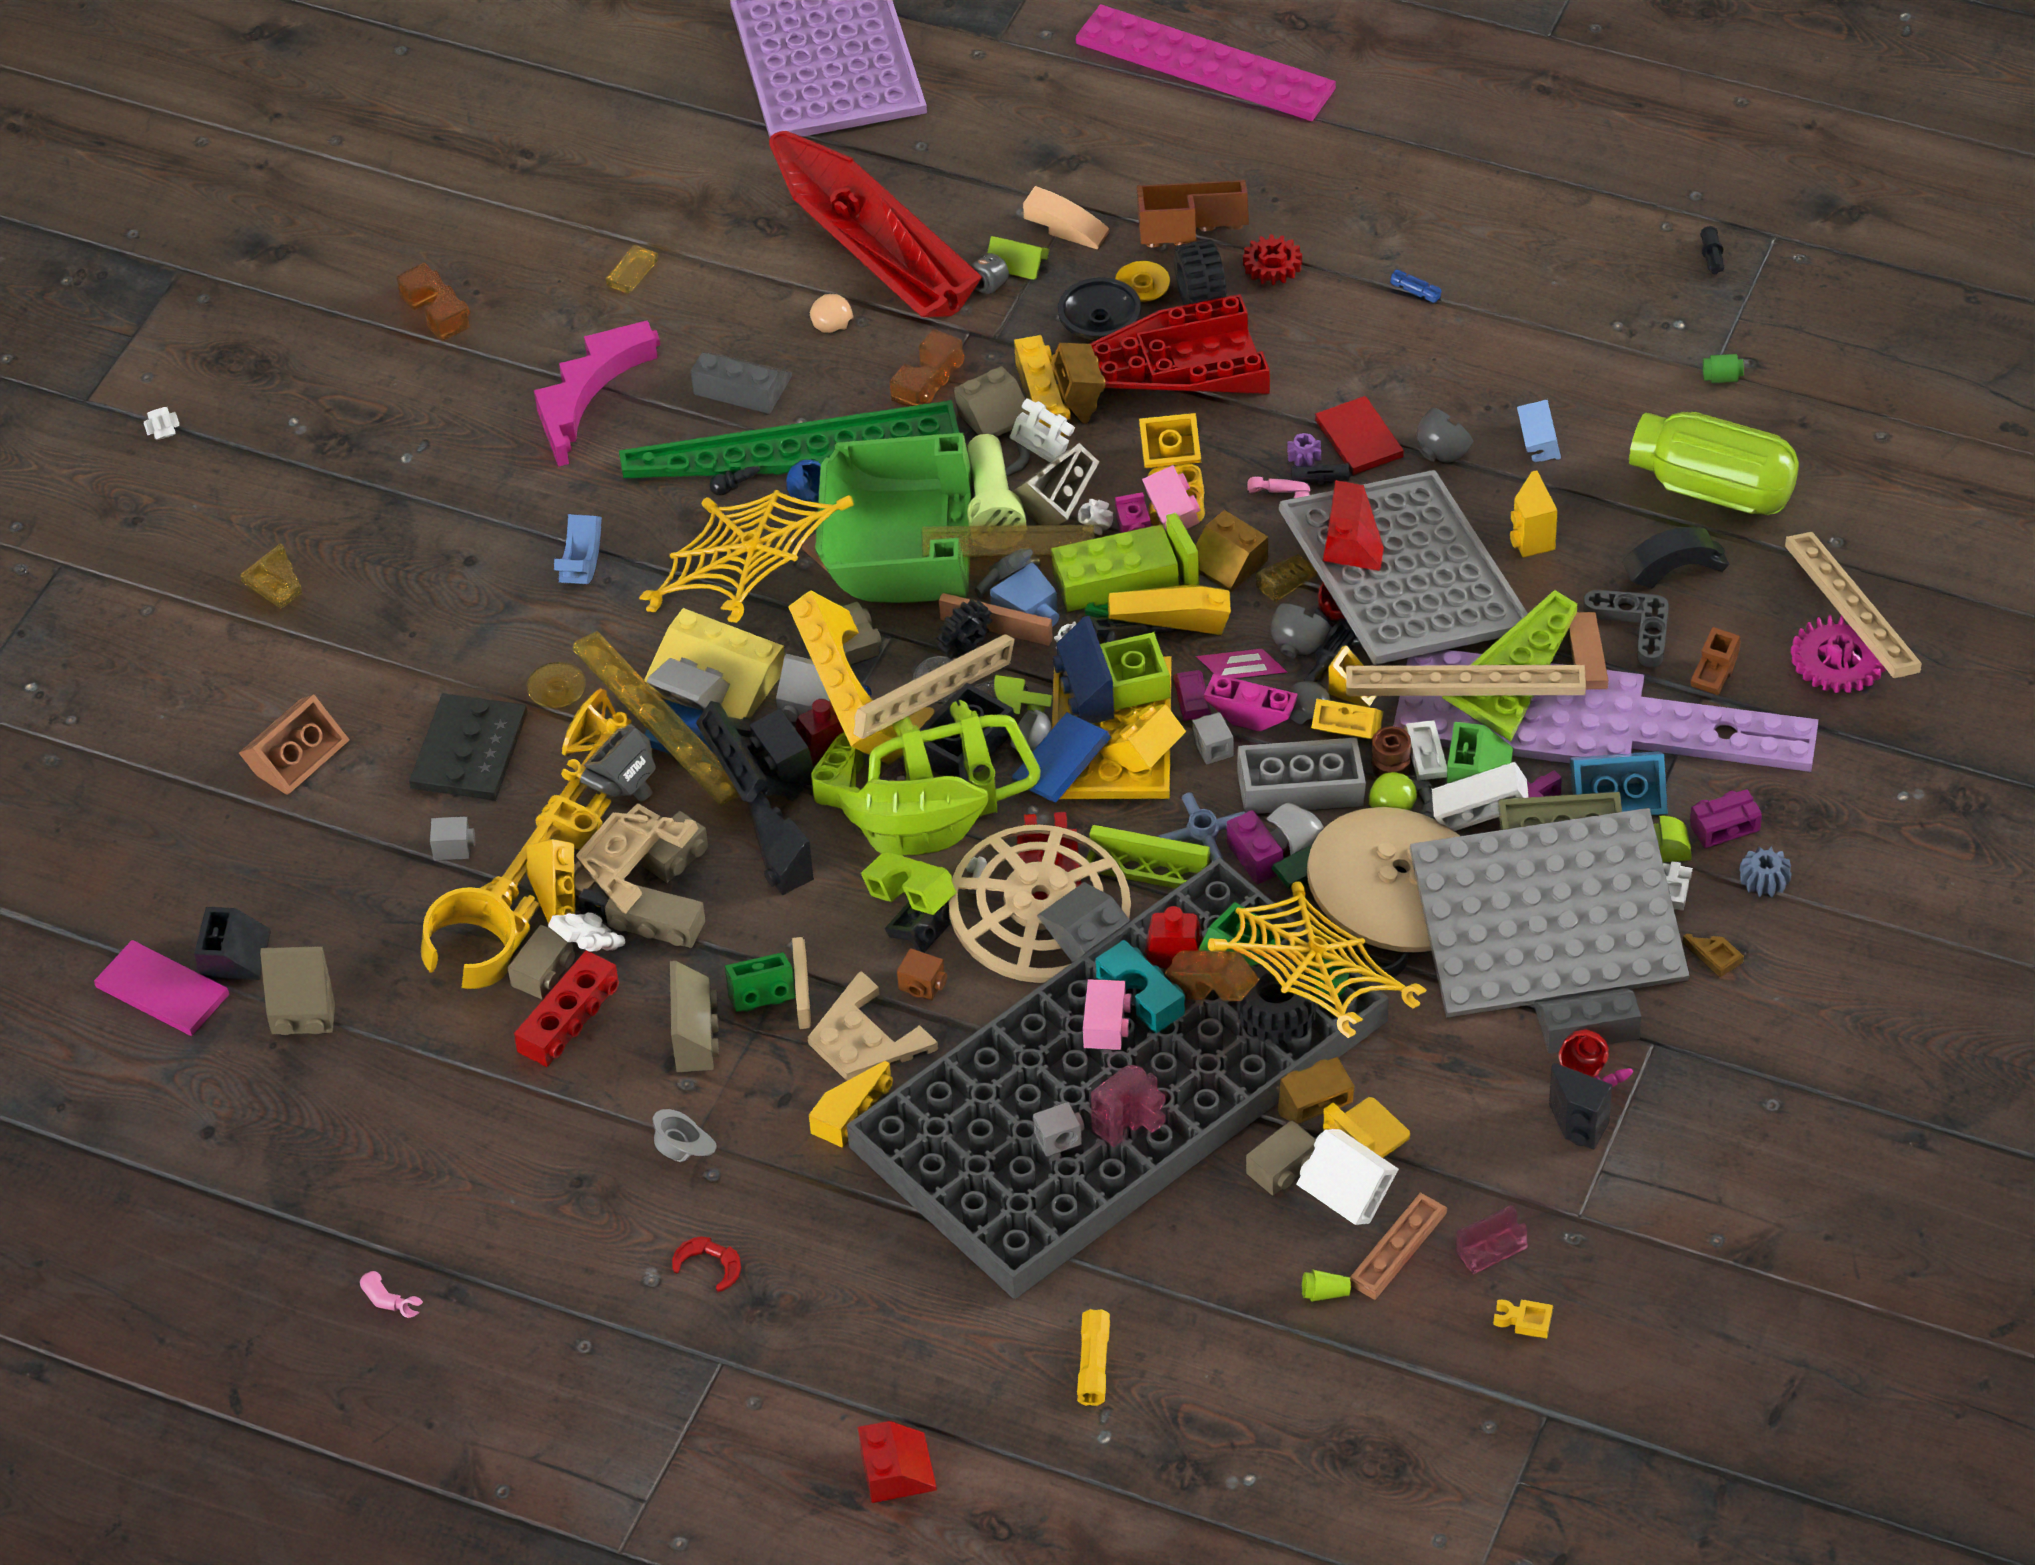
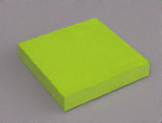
[1166,512,1199,585]

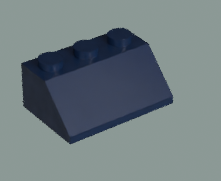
[1053,616,1114,724]

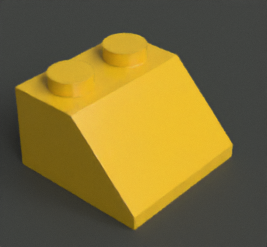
[1139,413,1201,468]
[1510,470,1557,558]

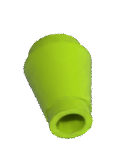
[1302,1269,1351,1302]

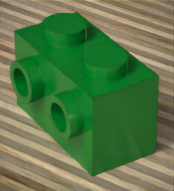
[725,952,795,1012]

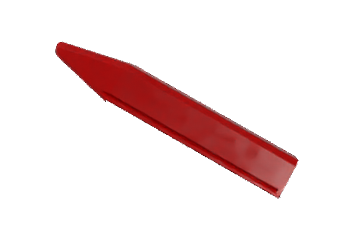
[769,131,982,317]

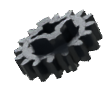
[937,599,992,659]

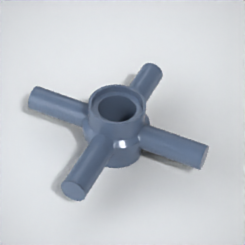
[1158,792,1245,862]

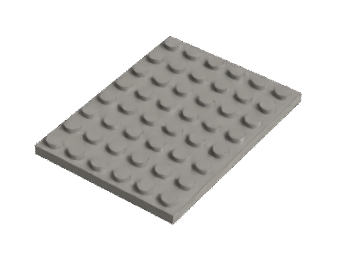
[1279,470,1528,665]
[1409,808,1689,1018]

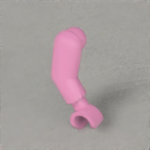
[1247,477,1311,498]
[360,1271,423,1318]

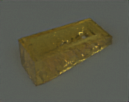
[1256,554,1318,602]

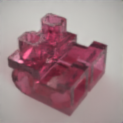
[1091,1065,1165,1147]

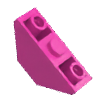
[1204,674,1298,732]

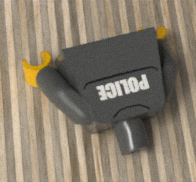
[561,712,656,802]

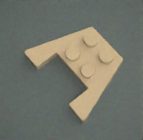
[576,812,699,914]
[808,971,938,1081]

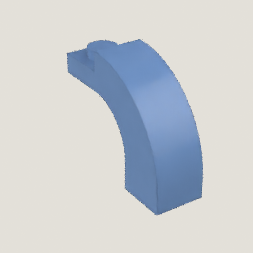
[554,514,602,584]

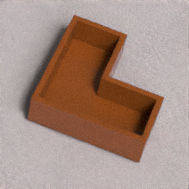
[1137,180,1249,248]

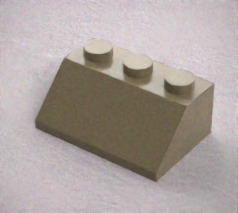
[670,961,719,1072]

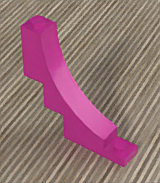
[534,320,660,467]

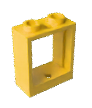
[1311,699,1384,739]

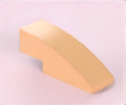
[1023,186,1110,250]

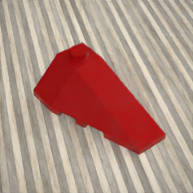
[1323,480,1384,571]

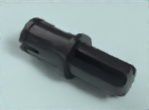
[1700,226,1724,275]

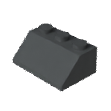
[691,352,792,414]
[1534,987,1641,1054]

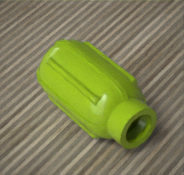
[1629,412,1799,515]

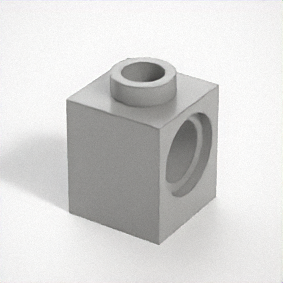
[1192,712,1234,765]
[1033,1102,1085,1157]

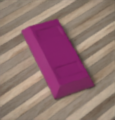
[1173,670,1212,721]

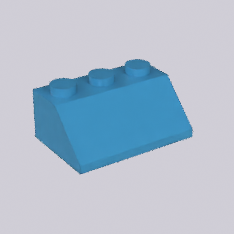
[1570,751,1668,815]

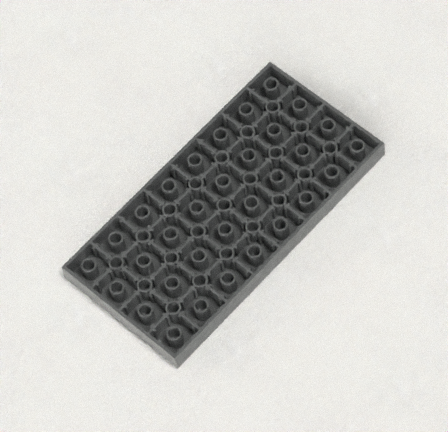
[847,857,1388,1300]

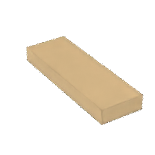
[792,937,811,1029]

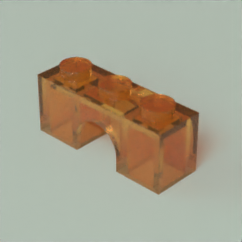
[396,262,470,342]
[890,329,965,407]
[1165,950,1260,1001]

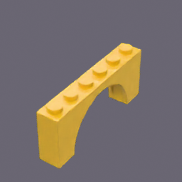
[788,590,903,765]

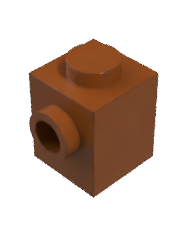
[897,948,947,1000]

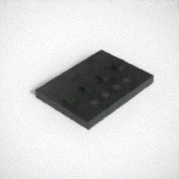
[409,693,528,801]

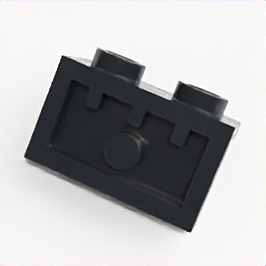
[885,901,951,953]

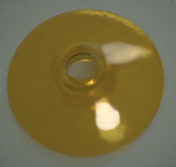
[527,662,586,708]

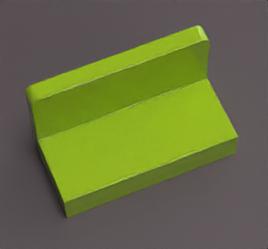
[987,236,1050,280]

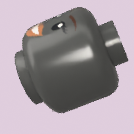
[971,253,1009,294]

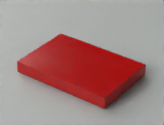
[1315,396,1404,475]

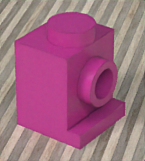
[1115,492,1151,533]

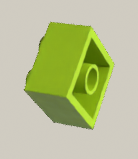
[1100,632,1171,711]

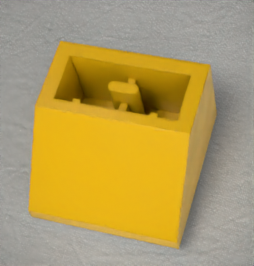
[1099,704,1186,772]

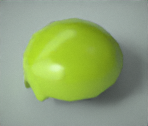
[1368,772,1417,811]

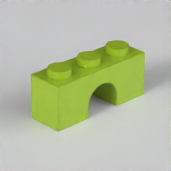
[861,851,957,915]

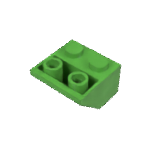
[1447,722,1513,783]

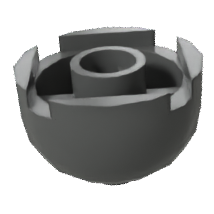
[1416,407,1474,462]
[1270,603,1331,658]

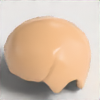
[810,294,853,333]

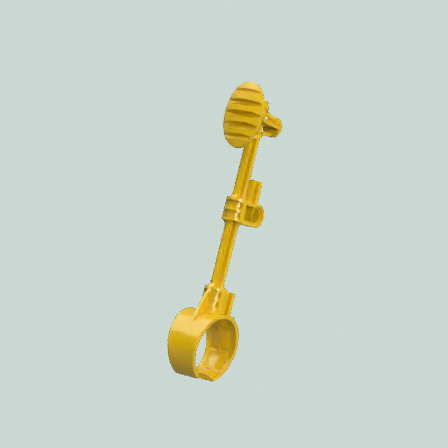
[421,688,652,989]

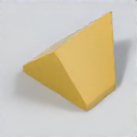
[1329,645,1377,707]

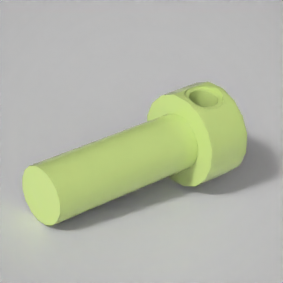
[967,434,1026,551]

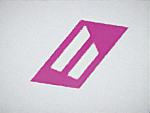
[1196,649,1287,679]

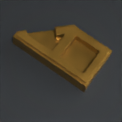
[1682,934,1744,977]

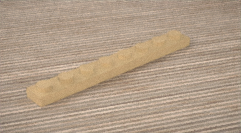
[1785,532,1922,678]
[853,634,1014,739]
[1346,665,1586,696]

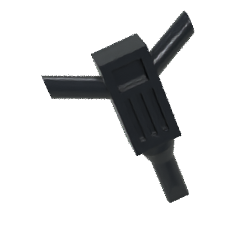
[1304,607,1362,682]
[1081,615,1176,644]

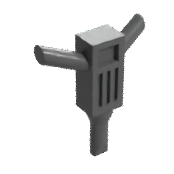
[975,548,1041,598]

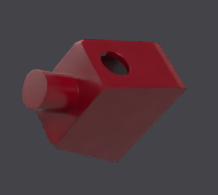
[796,699,844,767]

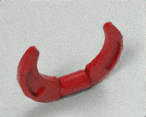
[672,1236,741,1292]

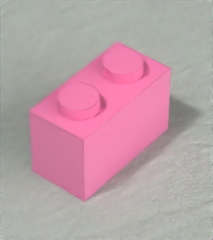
[1142,465,1201,534]
[1083,979,1131,1050]

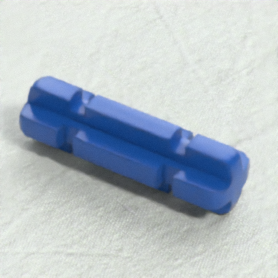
[1390,269,1441,303]

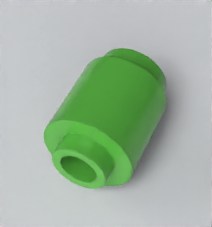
[1703,354,1744,383]

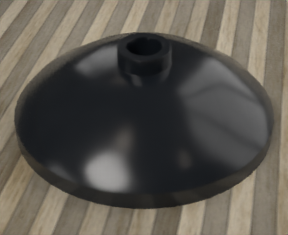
[1058,277,1141,340]

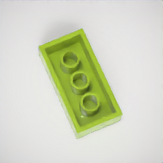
[1051,524,1179,612]

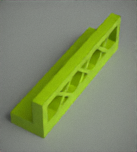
[1086,825,1210,889]

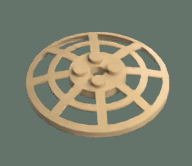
[948,825,1131,983]

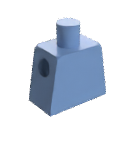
[990,562,1059,627]

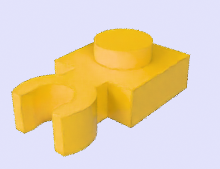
[1493,1299,1553,1339]

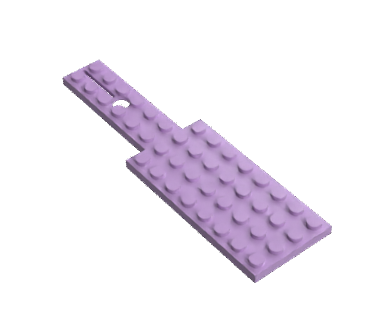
[1393,650,1819,772]

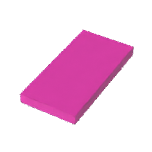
[94,940,229,1036]

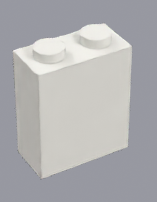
[1297,1129,1399,1225]

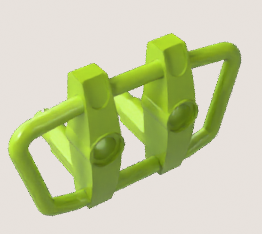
[868,700,1041,817]

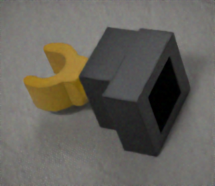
[579,883,609,923]

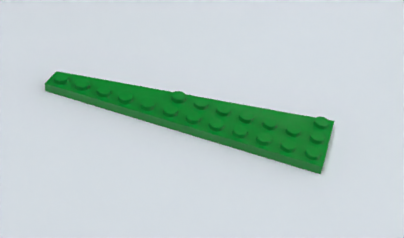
[619,400,959,478]

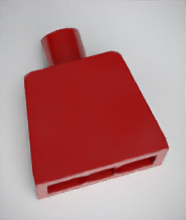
[1145,906,1204,969]

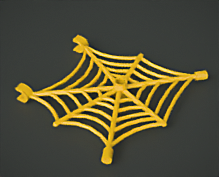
[639,490,854,623]
[1208,882,1427,1038]

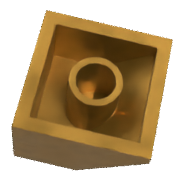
[1195,510,1268,593]

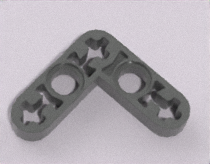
[1583,590,1669,667]

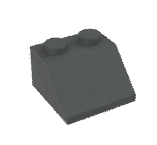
[1037,882,1130,962]

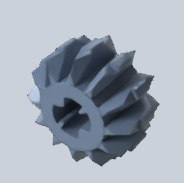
[1739,846,1792,898]

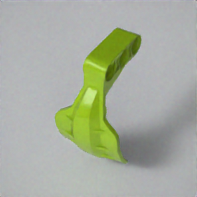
[811,732,988,855]

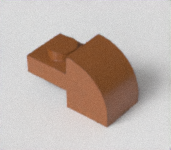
[1691,627,1740,696]

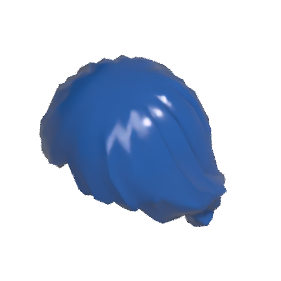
[786,460,821,503]

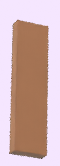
[939,593,1053,646]
[1568,612,1609,690]
[1350,1192,1447,1300]

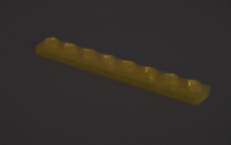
[573,631,740,806]

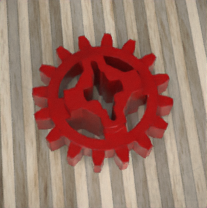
[1243,234,1302,285]

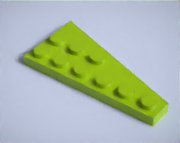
[1442,590,1577,742]

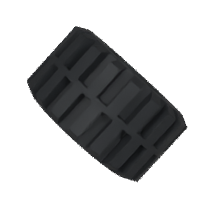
[1174,239,1227,305]
[1237,960,1316,1043]

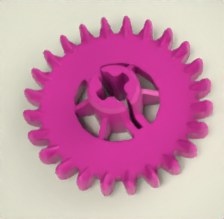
[1790,615,1886,693]

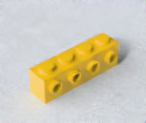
[1014,335,1070,436]

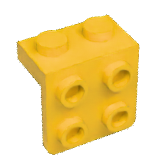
[1323,1097,1410,1158]

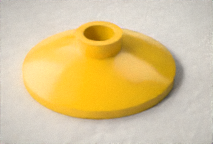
[1115,261,1170,302]

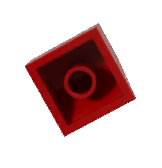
[858,1421,937,1503]

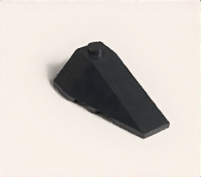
[748,792,814,895]

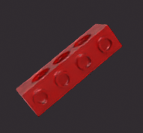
[514,950,619,1067]

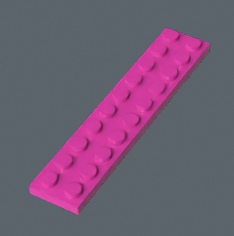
[1076,4,1336,121]

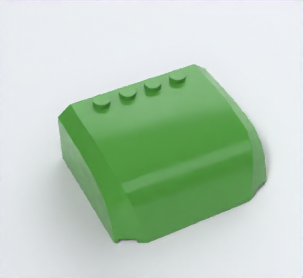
[815,433,973,603]

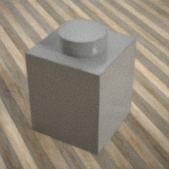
[430,817,475,860]

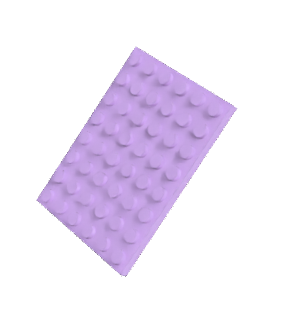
[730,0,927,137]

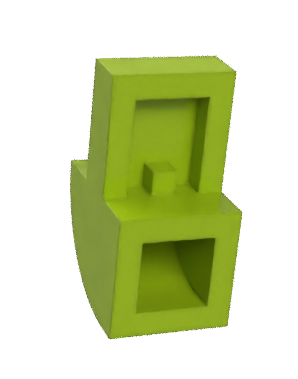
[994,675,1053,716]
[1653,816,1692,862]

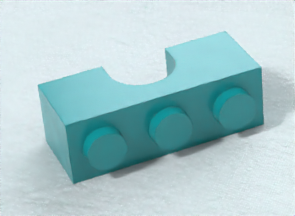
[1096,939,1185,1033]

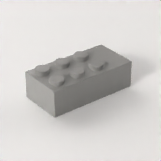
[1237,738,1366,814]

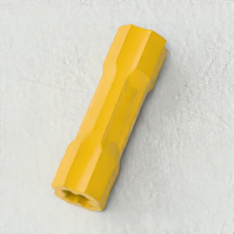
[1077,1309,1110,1406]

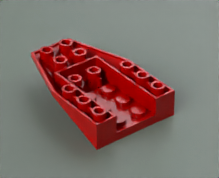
[1090,294,1270,394]

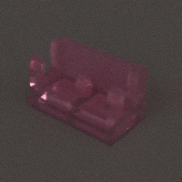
[1456,1205,1528,1274]

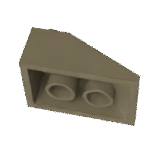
[260,946,335,1035]

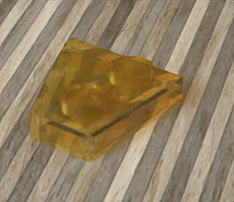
[240,543,302,609]

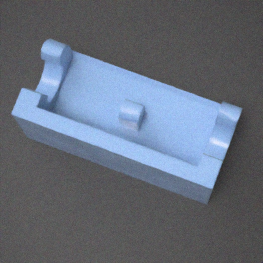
[1517,400,1561,462]

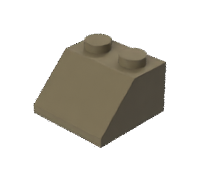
[954,366,1030,437]

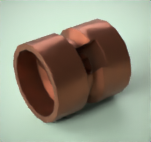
[1372,726,1411,778]

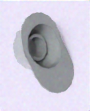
[652,1109,717,1162]

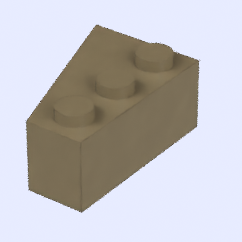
[1012,443,1100,532]

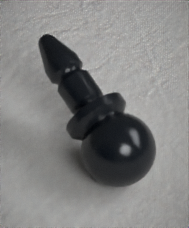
[709,466,761,495]

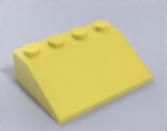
[641,608,785,719]

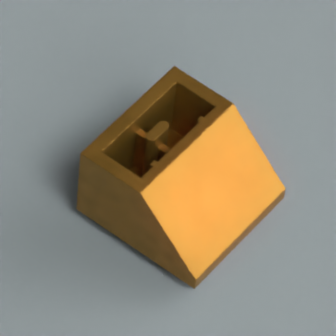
[1052,343,1105,424]
[1278,1057,1355,1124]

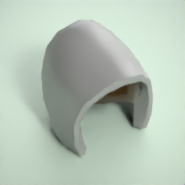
[1267,803,1324,859]

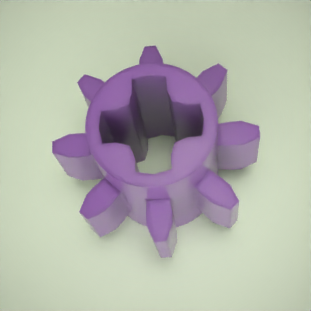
[1287,433,1321,467]

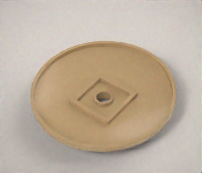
[1307,807,1459,952]

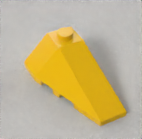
[1108,584,1231,635]

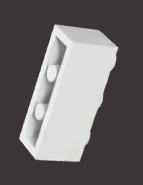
[1432,762,1529,831]

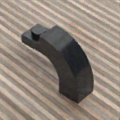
[1622,527,1730,589]

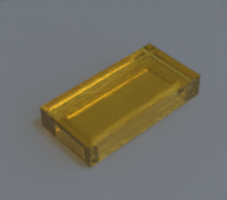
[605,244,658,294]

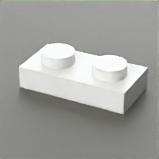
[1404,720,1447,781]

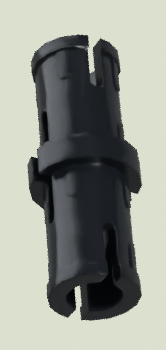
[1291,462,1349,485]

